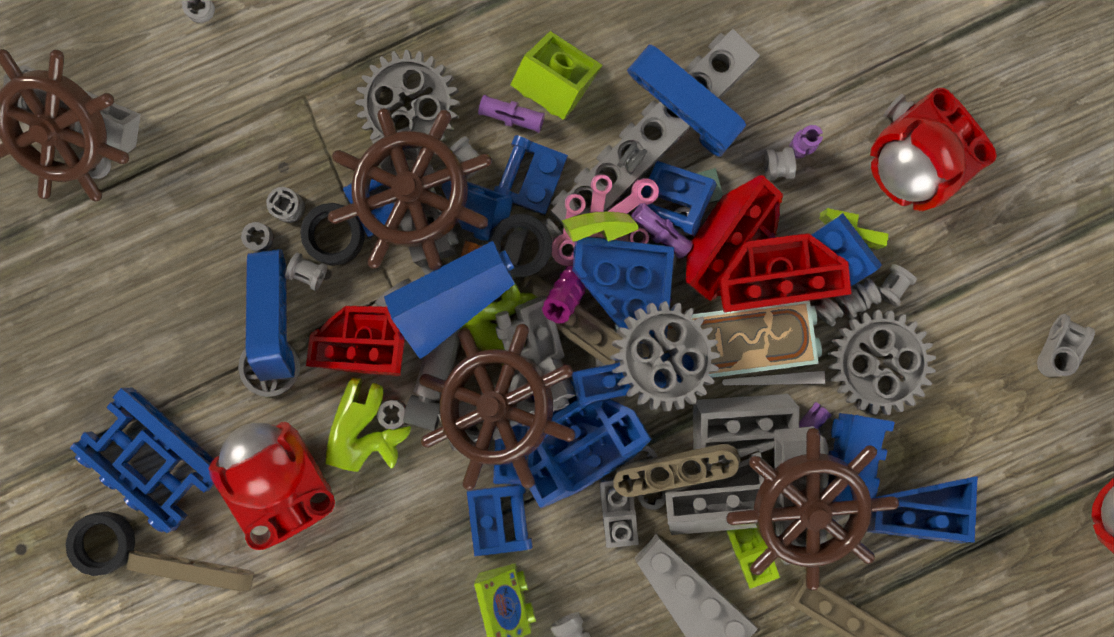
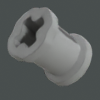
[450,136,479,179]
[285,252,327,291]
[877,264,917,307]

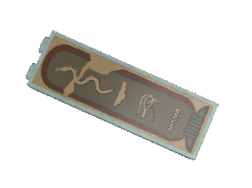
[614,300,822,378]

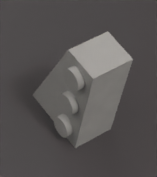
[693,394,799,472]
[665,452,764,535]

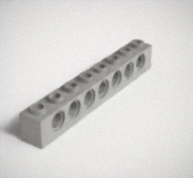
[551,29,760,227]

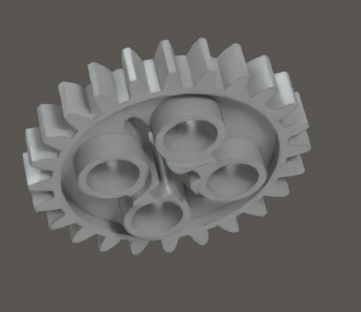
[355,50,460,141]
[610,301,720,412]
[828,310,936,415]

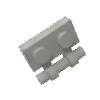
[495,295,565,376]

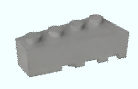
[635,534,757,637]

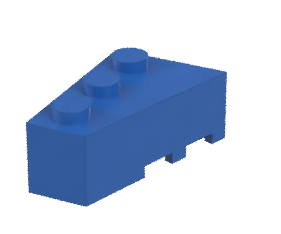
[823,413,895,502]
[867,476,978,544]

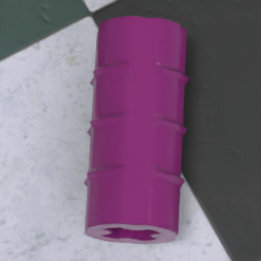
[542,265,586,324]

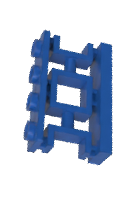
[70,387,214,533]

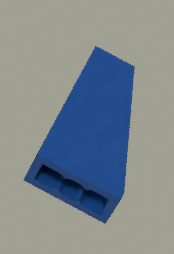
[384,241,515,359]

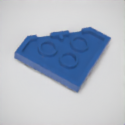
[572,237,674,344]

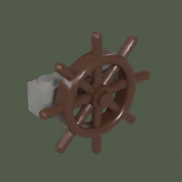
[0,49,141,202]
[328,108,492,271]
[419,324,576,490]
[726,426,899,591]

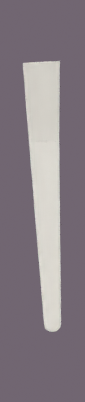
[722,371,825,385]

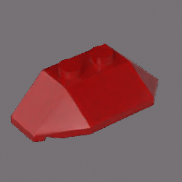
[686,175,783,301]
[719,233,852,313]
[306,306,405,376]

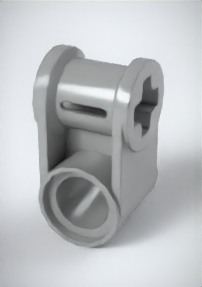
[1037,314,1095,377]

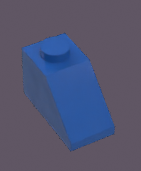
[442,181,513,241]

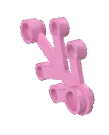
[551,174,659,266]

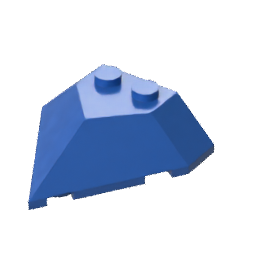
[528,380,652,508]

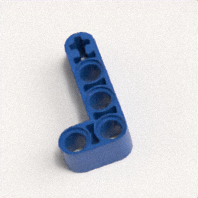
[627,44,746,157]
[246,249,295,381]

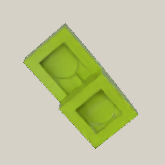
[819,208,889,250]
[562,211,639,242]
[726,528,780,589]

